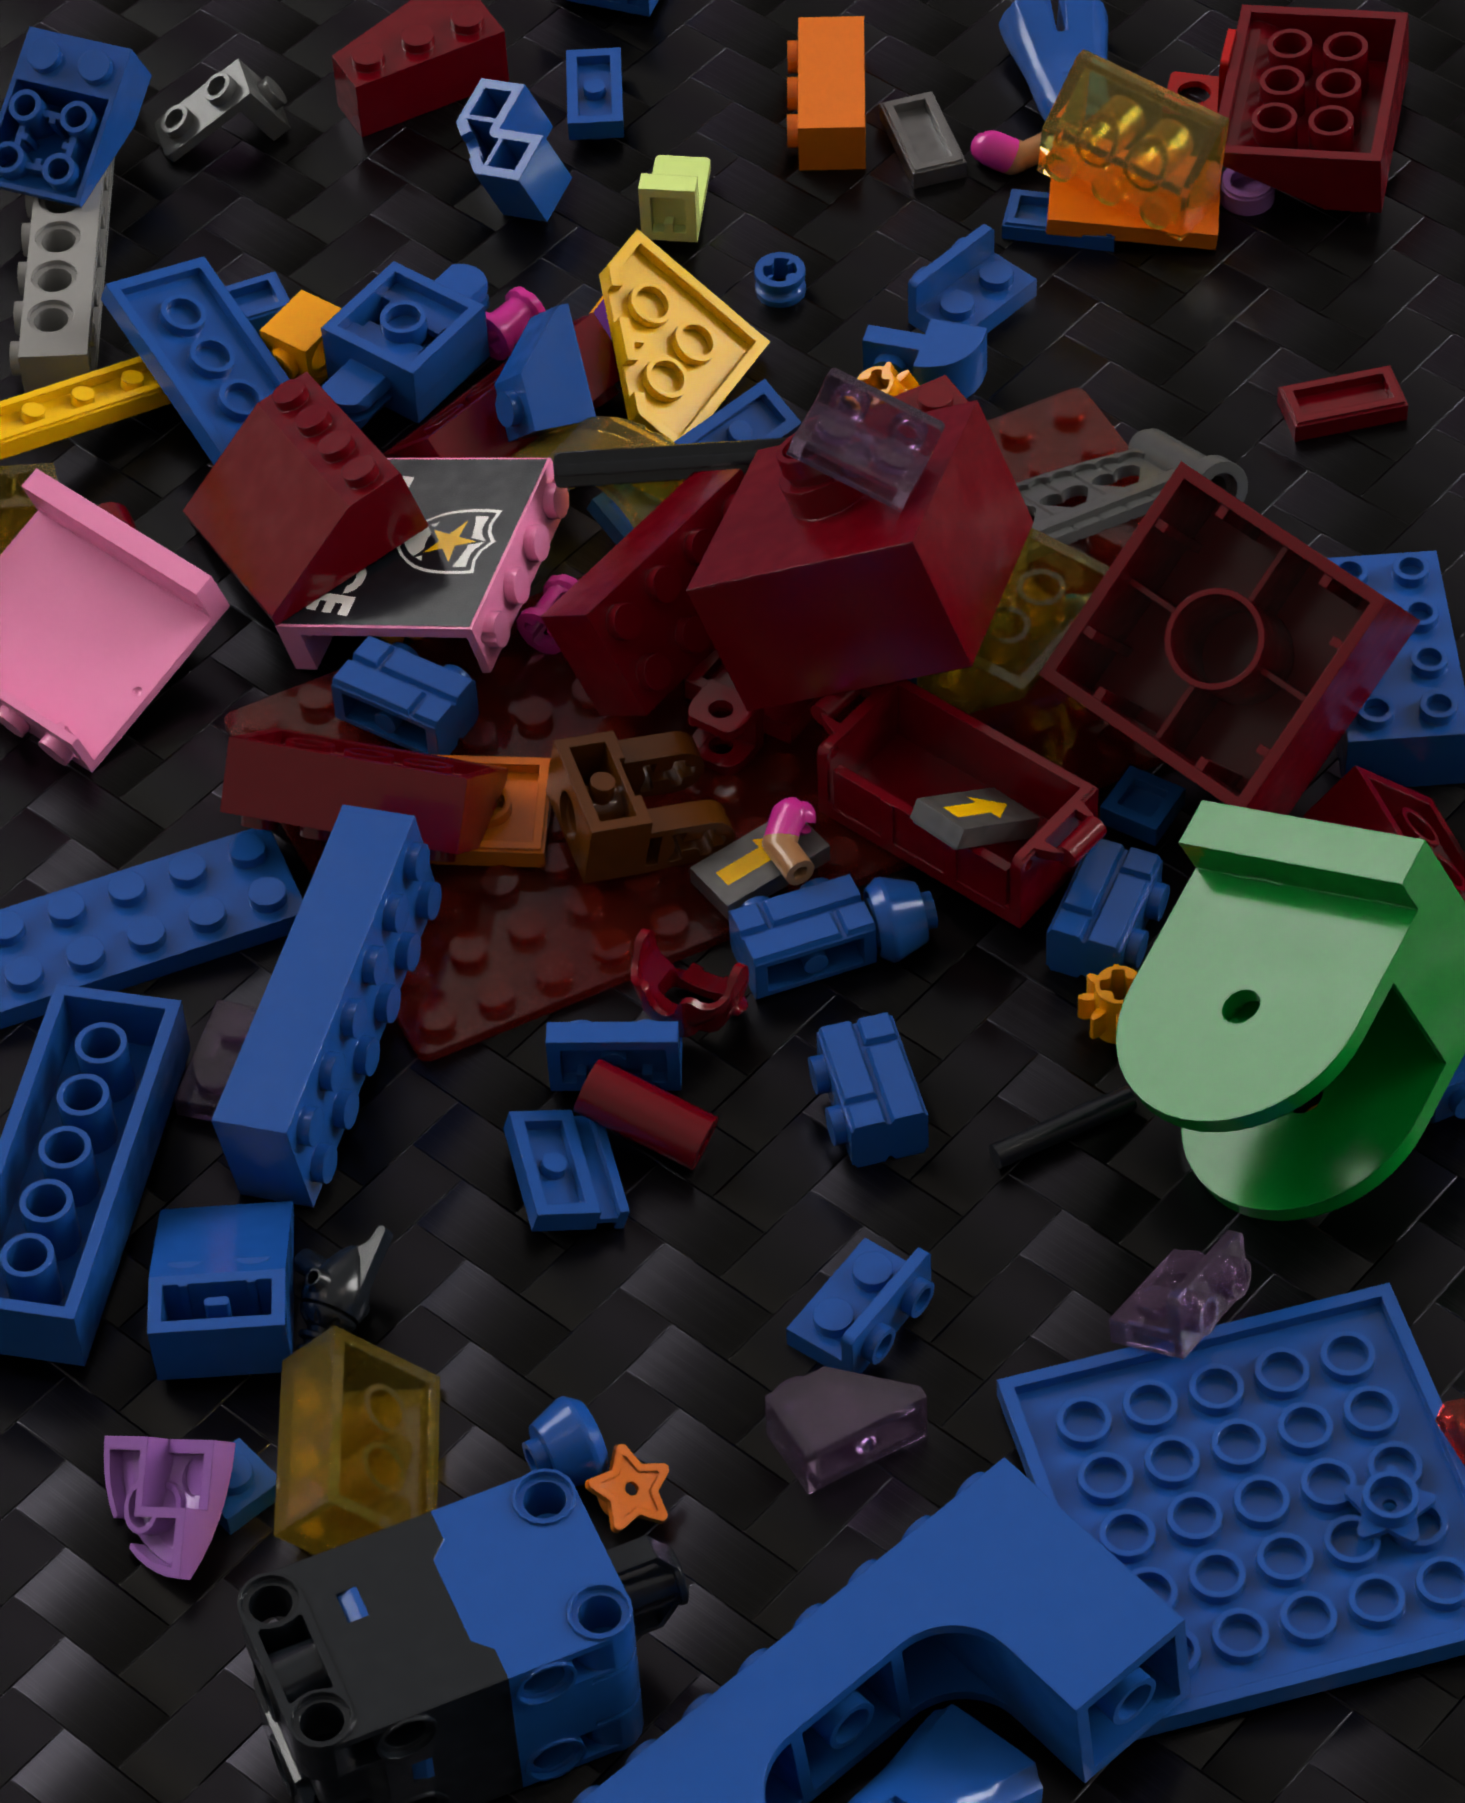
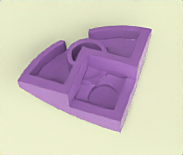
[104,1436,236,1580]

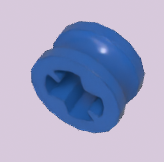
[754,252,806,308]

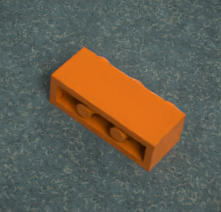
[787,16,866,171]

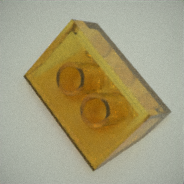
[1037,49,1229,241]
[917,528,1110,713]
[274,1325,440,1555]

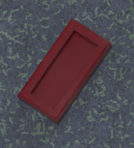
[1277,365,1409,442]

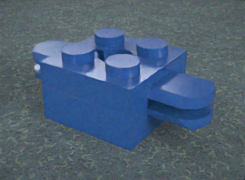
[321,261,490,429]

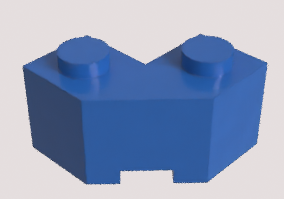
[456,78,572,222]

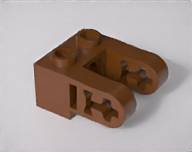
[546,730,735,884]

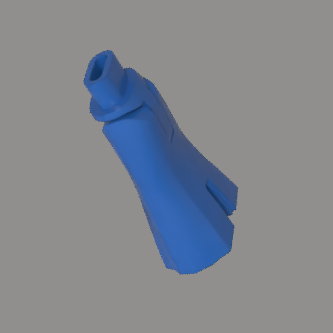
[998,0,1110,148]
[848,1704,1043,1803]

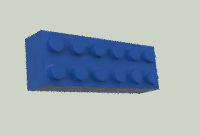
[211,805,442,1208]
[0,984,191,1366]

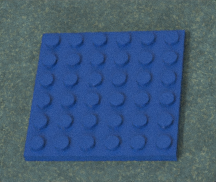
[997,1282,1465,1740]

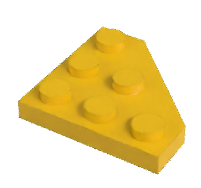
[599,229,770,446]

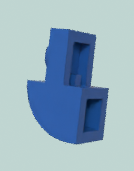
[862,318,987,399]

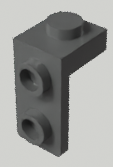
[155,58,291,162]

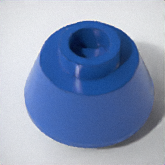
[863,877,938,963]
[522,1396,610,1487]

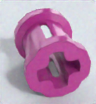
[485,286,546,361]
[516,574,578,655]

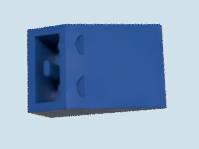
[0,26,152,208]
[147,1201,294,1381]

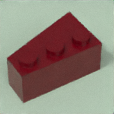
[332,0,509,138]

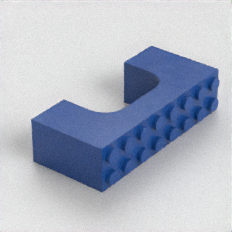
[572,1457,1191,1803]

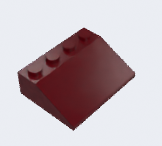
[1210,4,1409,213]
[183,371,429,626]

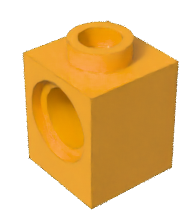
[259,289,342,385]

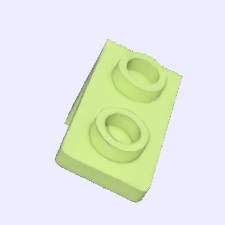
[638,155,711,243]

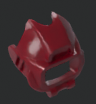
[631,928,749,1037]

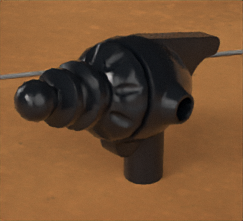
[293,1225,393,1381]

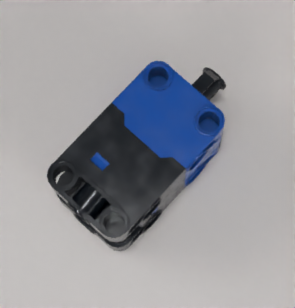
[237,1468,689,1803]

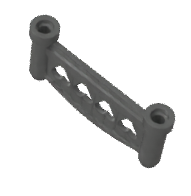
[1016,428,1248,565]

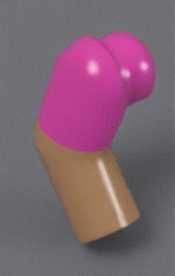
[970,130,1056,175]
[762,797,817,885]

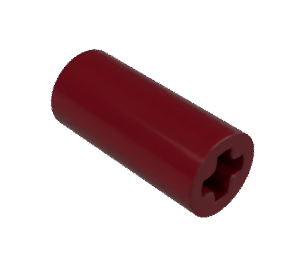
[573,1058,718,1170]

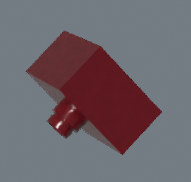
[686,400,1034,711]
[1038,461,1420,815]

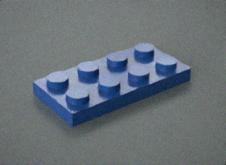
[101,256,290,465]

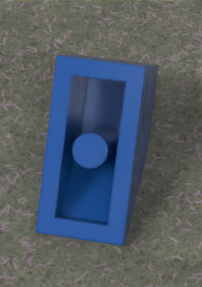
[494,303,597,442]

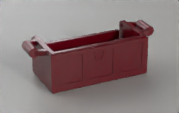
[811,680,1107,928]

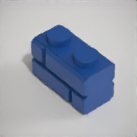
[331,636,479,755]
[1046,839,1170,980]
[728,874,877,1000]
[808,1012,929,1168]

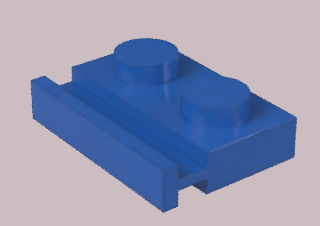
[503,1110,630,1232]

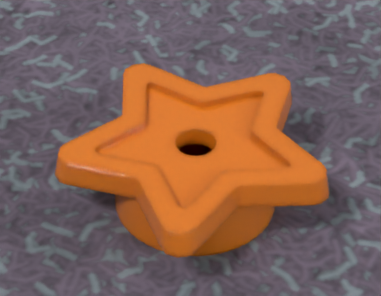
[585,1444,669,1533]

